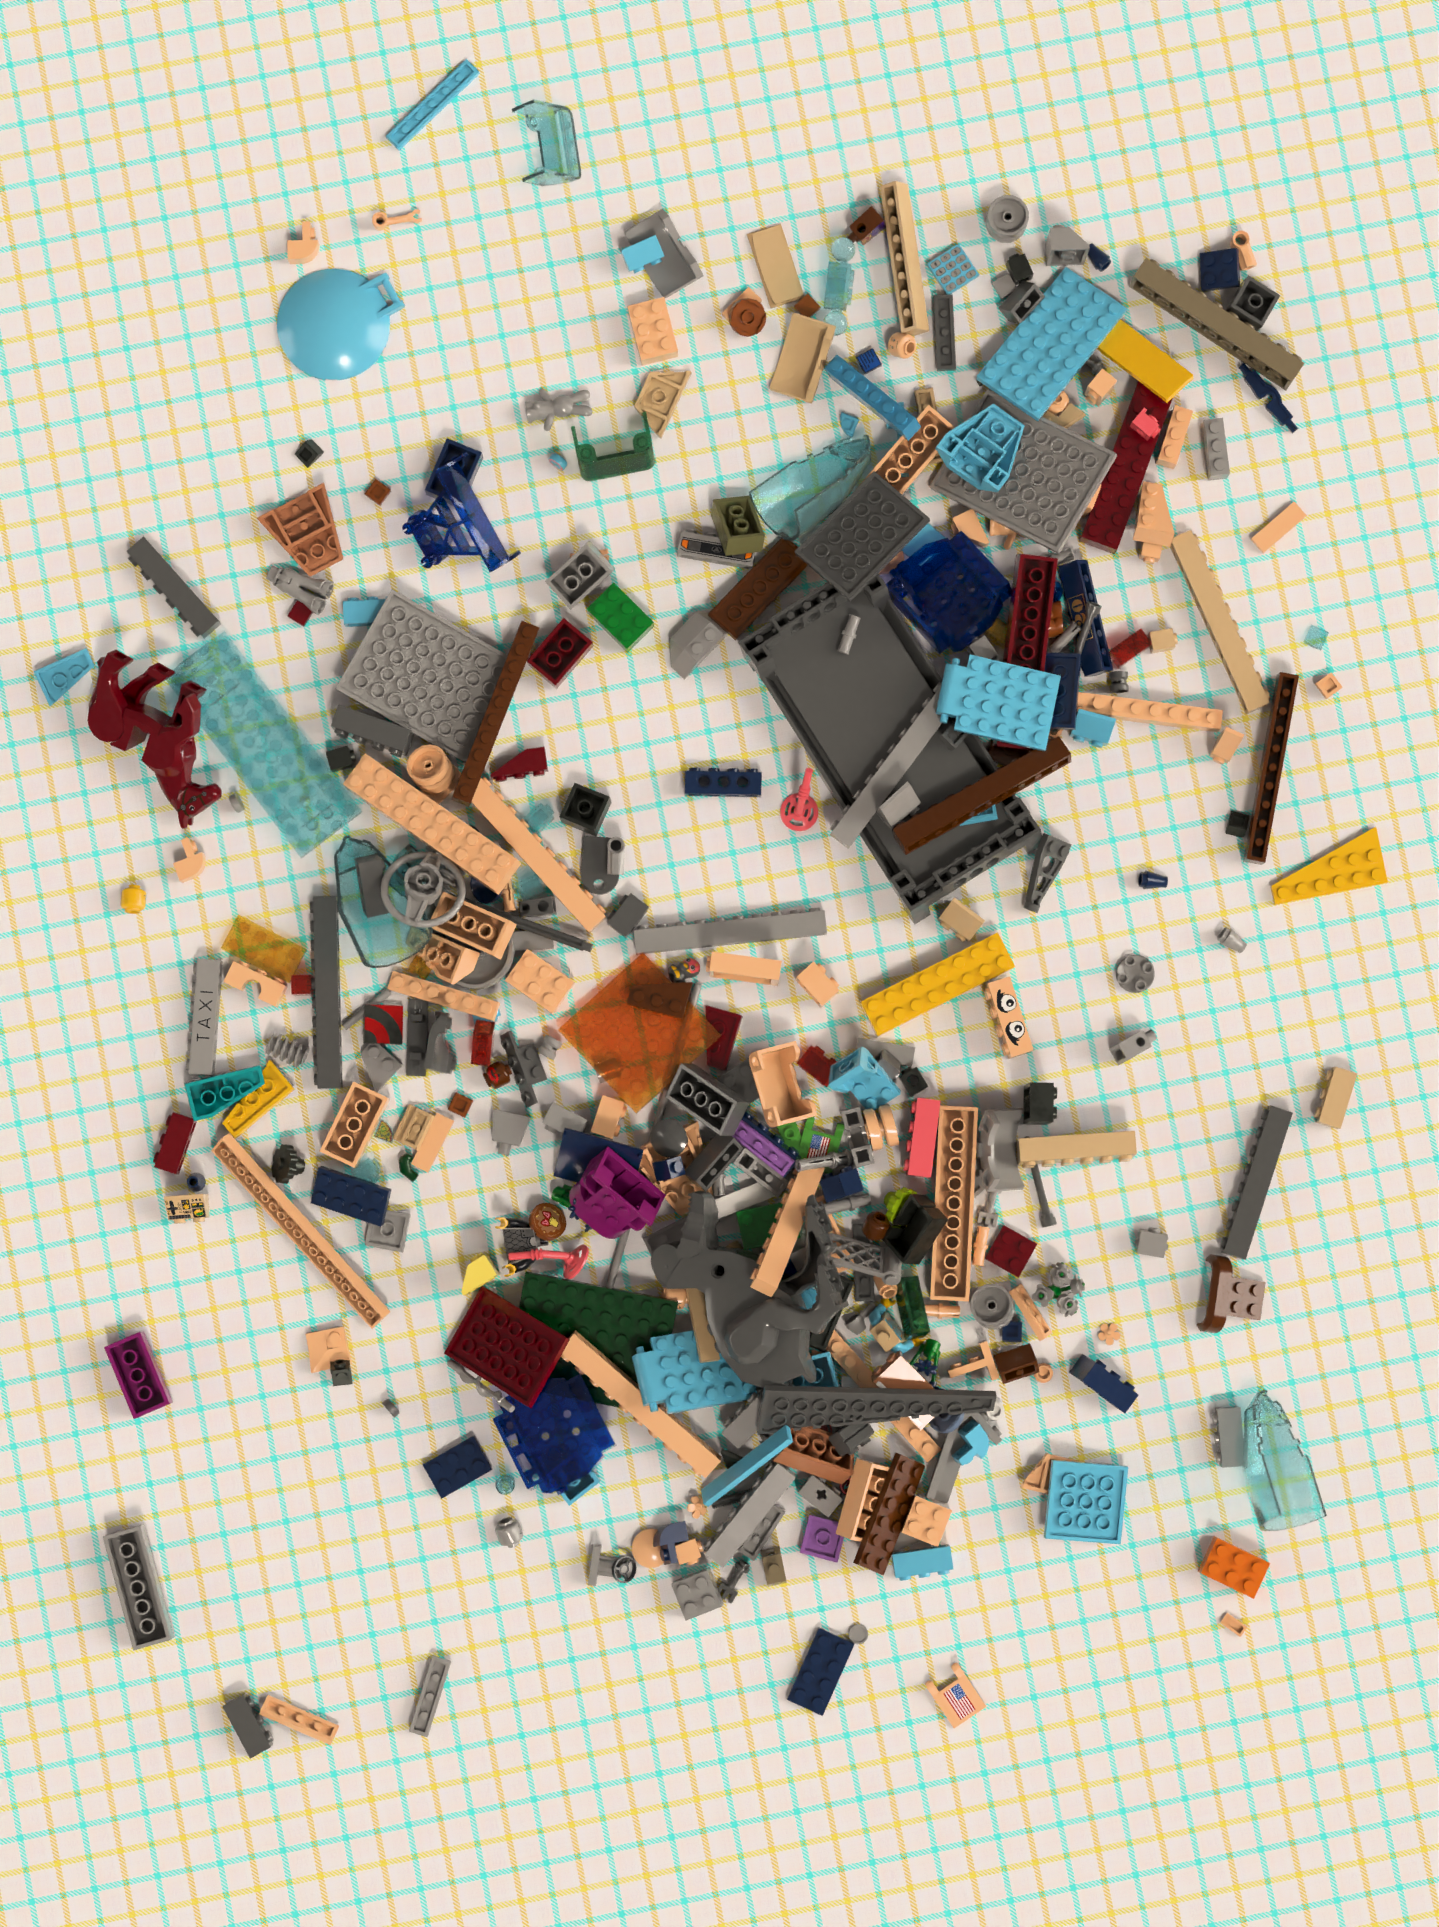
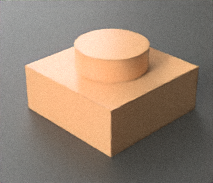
[1315,672,1343,699]

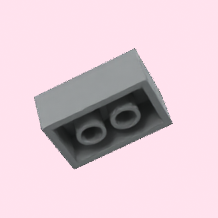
[545,541,615,610]

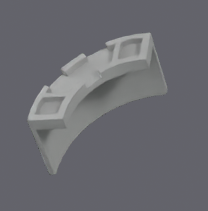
[625,209,704,298]
[976,1108,1025,1192]

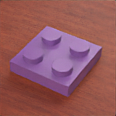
[800,1514,844,1563]

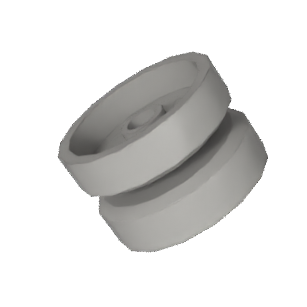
[986,195,1029,243]
[970,1284,1015,1330]

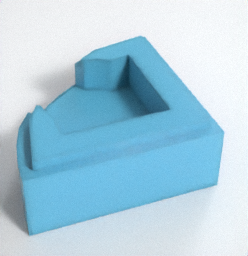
[840,412,859,438]

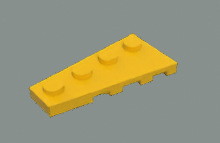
[222,1060,295,1139]

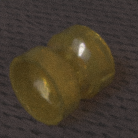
[408,955,432,980]

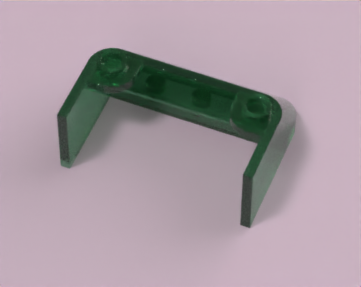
[571,412,655,481]

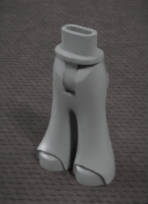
[266,566,334,615]

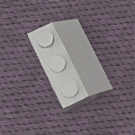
[1045,225,1090,266]

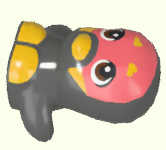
[668,958,700,983]

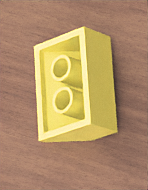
[461,1253,500,1295]

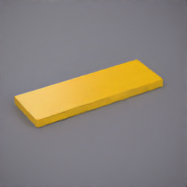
[1097,319,1193,403]

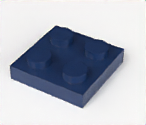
[1200,248,1240,292]

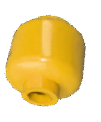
[120,885,146,914]

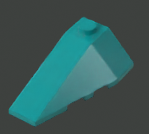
[184,1065,265,1121]

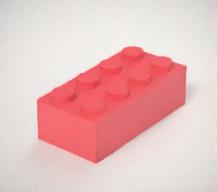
[903,1098,941,1178]

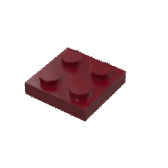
[985,1225,1037,1278]

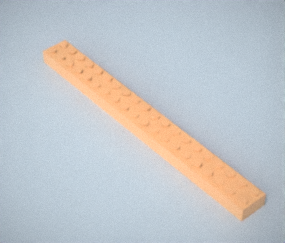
[211,1133,390,1329]

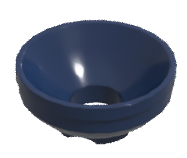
[470,877,502,904]

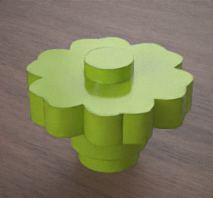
[884,1187,917,1226]

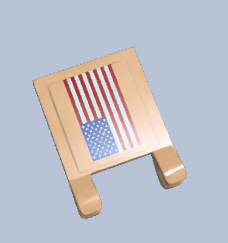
[925,1662,986,1728]

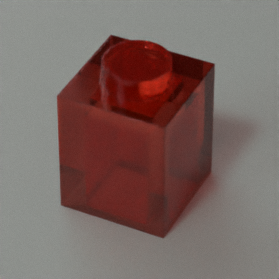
[291,975,313,996]

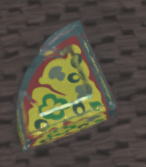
[374,1119,394,1144]

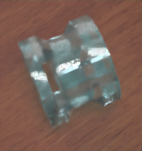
[495,1474,516,1495]

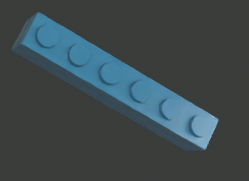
[824,355,921,441]

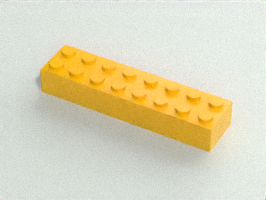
[860,932,1015,1037]

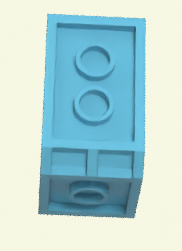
[828,1047,901,1110]

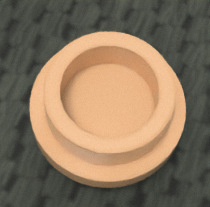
[1034,1363,1053,1383]

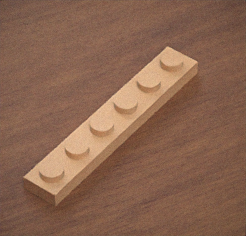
[387,971,500,1022]

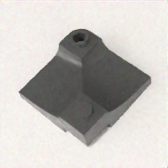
[424,1012,457,1074]

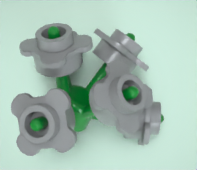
[1032,1262,1085,1317]

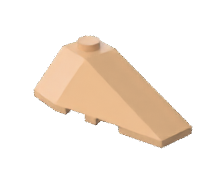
[407,927,480,985]

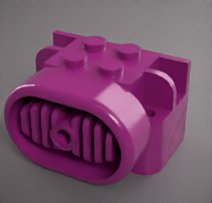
[569,1147,666,1239]

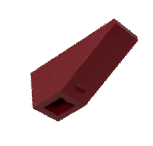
[490,747,548,782]

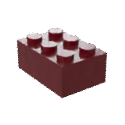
[527,618,594,689]

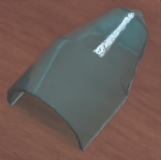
[749,435,871,541]
[334,836,433,968]
[1242,1390,1327,1531]

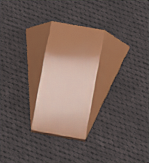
[257,483,343,577]

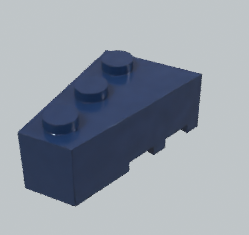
[1069,1354,1138,1413]

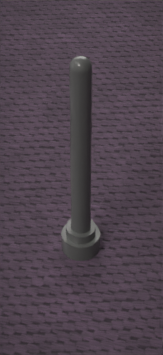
[1074,601,1102,654]
[1024,1136,1057,1228]

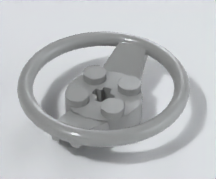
[381,851,466,928]

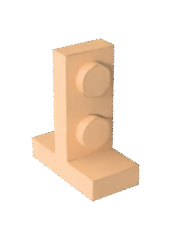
[947,1341,999,1381]

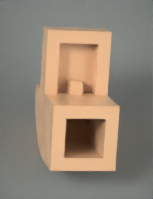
[287,221,320,264]
[173,837,206,883]

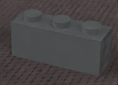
[354,854,391,918]
[685,1134,744,1192]
[222,1693,274,1759]

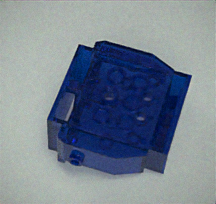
[886,531,1012,655]
[493,1374,617,1495]

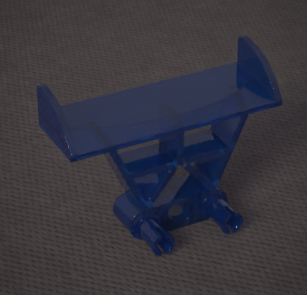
[402,452,521,572]

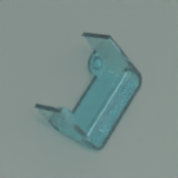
[512,99,581,186]

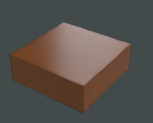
[794,294,821,318]
[365,479,391,506]
[448,1093,473,1118]

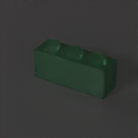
[896,1276,930,1340]

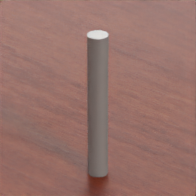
[342,989,392,1030]

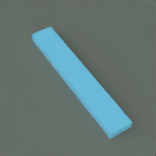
[386,59,480,151]
[701,1425,793,1507]

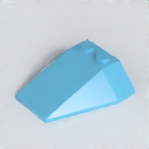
[935,404,1025,492]

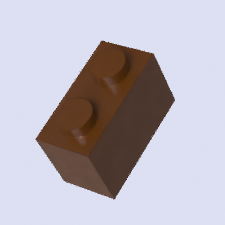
[993,1343,1040,1384]

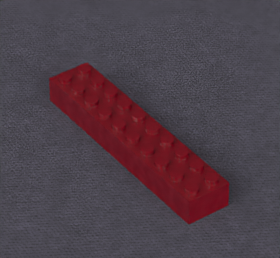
[1079,381,1173,554]
[992,554,1058,750]

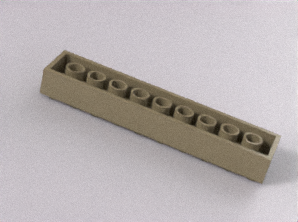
[1129,258,1305,391]

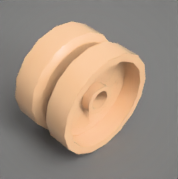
[407,744,455,794]
[862,1104,899,1151]

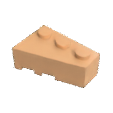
[1133,481,1175,547]

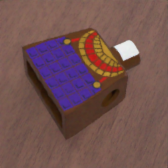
[844,206,886,248]

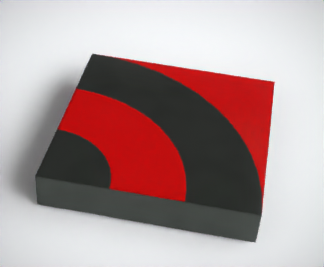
[363,1004,403,1045]

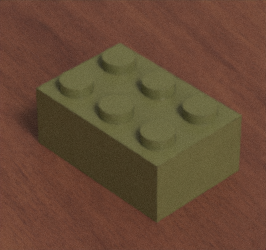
[711,495,765,556]

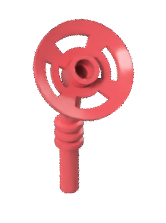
[780,768,818,831]
[509,1244,589,1280]

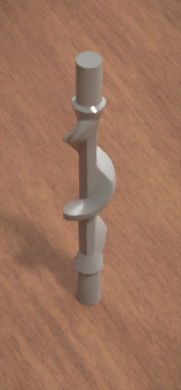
[447,1359,515,1413]

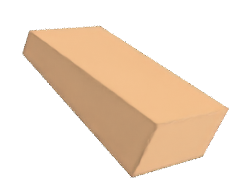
[1220,1613,1247,1637]

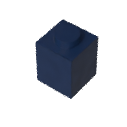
[652,1156,686,1181]

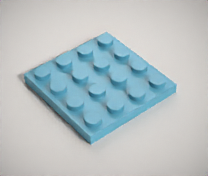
[1044,1460,1128,1544]

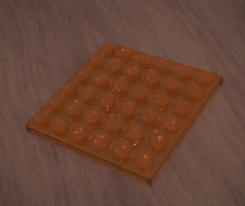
[558,953,721,1114]

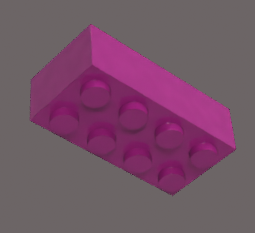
[104,1331,173,1419]

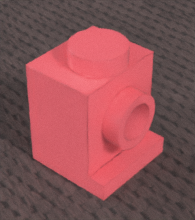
[1130,408,1161,441]

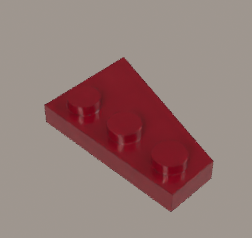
[706,1005,743,1071]

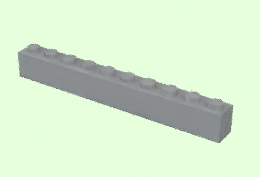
[830,682,942,849]
[634,908,827,955]

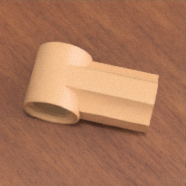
[1230,230,1257,271]

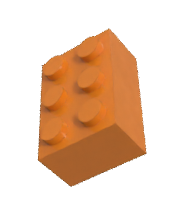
[1198,1536,1270,1599]

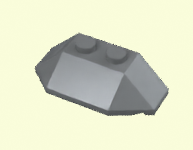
[670,611,728,680]

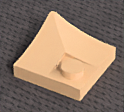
[306,1326,352,1373]

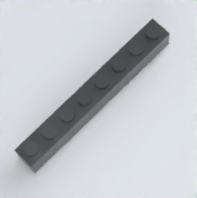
[1220,1106,1293,1260]

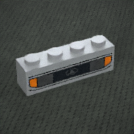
[677,529,755,570]

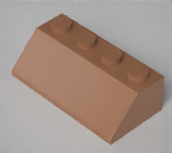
[773,1426,854,1485]

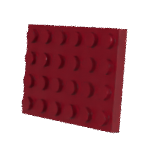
[444,1286,570,1408]

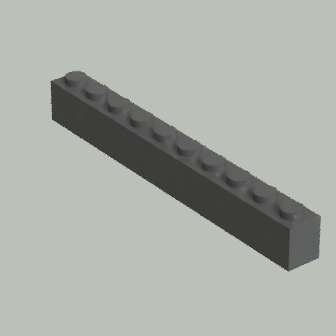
[310,896,343,1089]

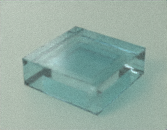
[1304,625,1329,650]

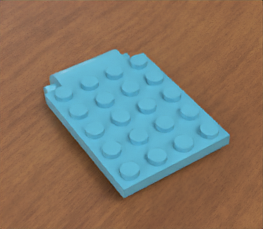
[936,654,1061,751]
[632,1330,757,1414]

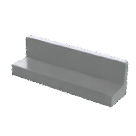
[925,1426,966,1503]

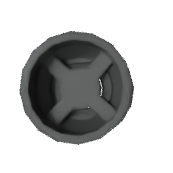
[1109,671,1129,693]

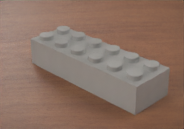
[103,1524,175,1651]

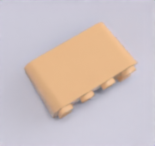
[749,1041,817,1128]

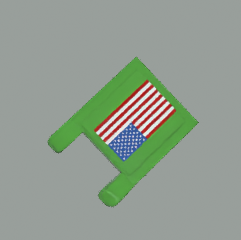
[798,1117,844,1174]

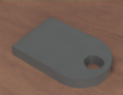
[581,836,622,895]

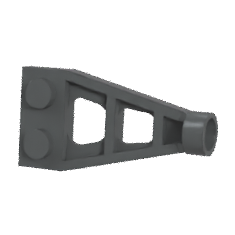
[1023,833,1072,913]

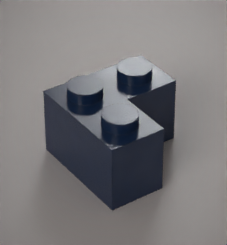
[819,1166,864,1203]

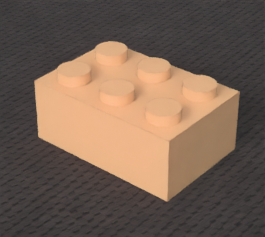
[627,297,678,366]
[505,949,575,1014]

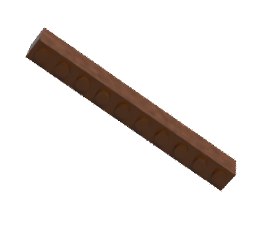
[451,621,539,807]
[1243,672,1299,865]
[893,736,1071,855]

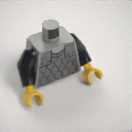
[495,1217,549,1277]

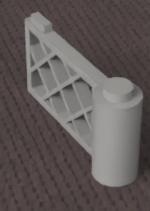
[828,1232,902,1286]

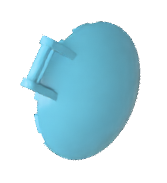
[277,269,405,380]

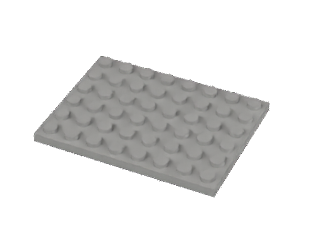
[929,390,1117,554]
[335,589,525,763]

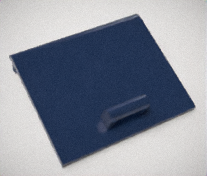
[554,1127,644,1183]

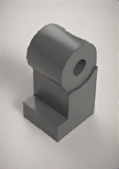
[519,896,557,918]

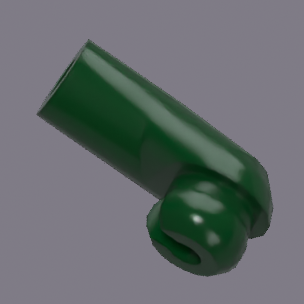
[399,1153,419,1182]

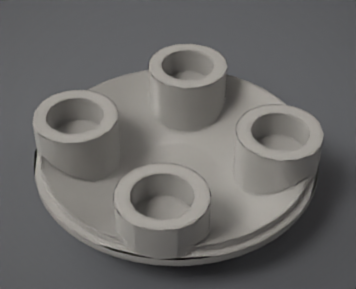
[1116,955,1155,993]

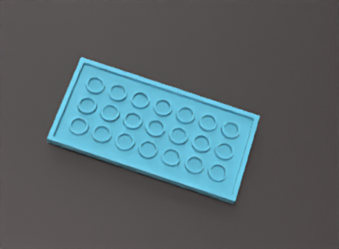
[976,267,1127,421]

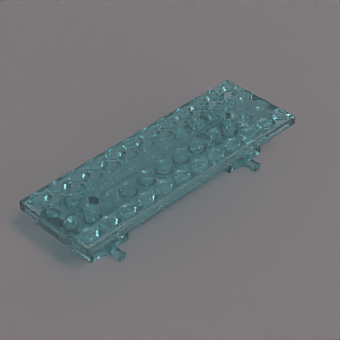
[166,631,362,858]

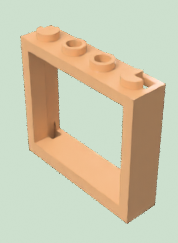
[706,952,782,986]

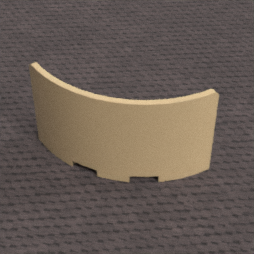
[769,313,836,404]

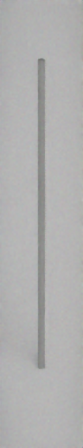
[605,983,702,1288]

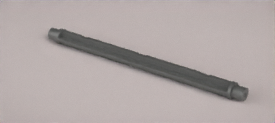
[450,893,593,952]

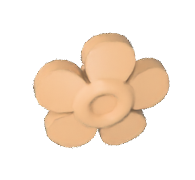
[1098,1323,1121,1345]
[687,1496,707,1519]

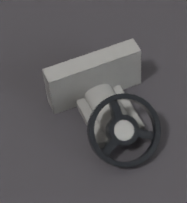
[588,1544,636,1586]

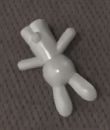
[525,389,592,431]

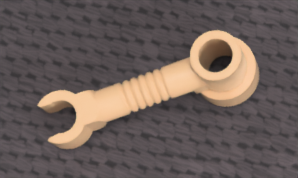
[372,209,422,231]

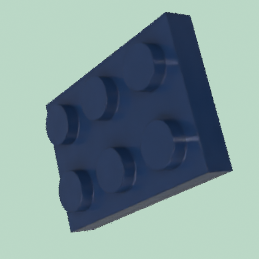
[423,1436,492,1499]

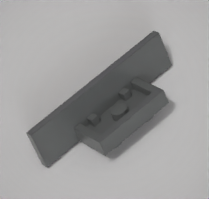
[500,1031,547,1108]

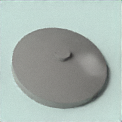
[442,934,515,989]

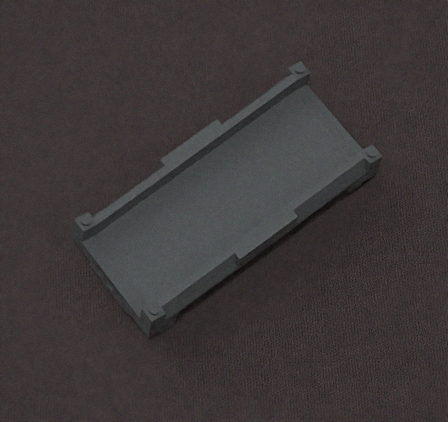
[738,574,1042,925]

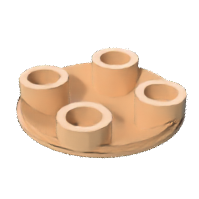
[632,1528,664,1568]

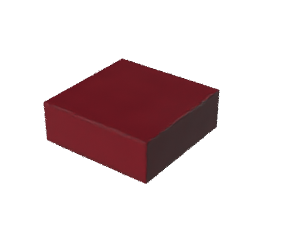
[288,600,313,627]

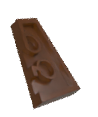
[627,982,693,1020]

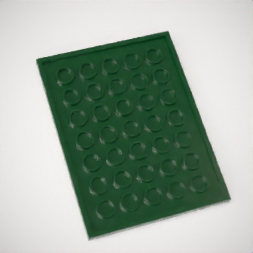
[519,1271,678,1408]

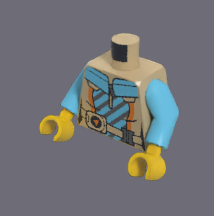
[869,1298,925,1354]

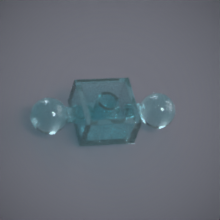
[823,237,855,336]

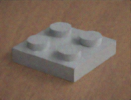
[365,1210,411,1253]

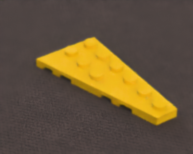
[1270,827,1388,905]

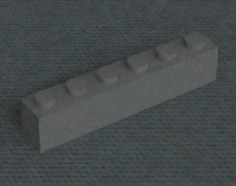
[126,536,221,639]

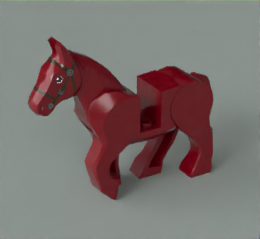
[87,650,222,829]

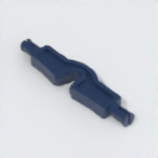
[1239,363,1299,434]

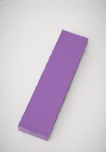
[732,1119,795,1177]

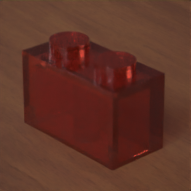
[1109,629,1152,669]
[471,1020,495,1067]
[797,1045,837,1088]

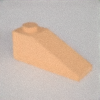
[1210,727,1244,764]

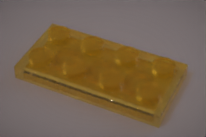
[221,915,307,984]

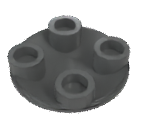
[650,1119,688,1157]

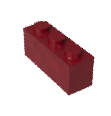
[153,1112,197,1175]

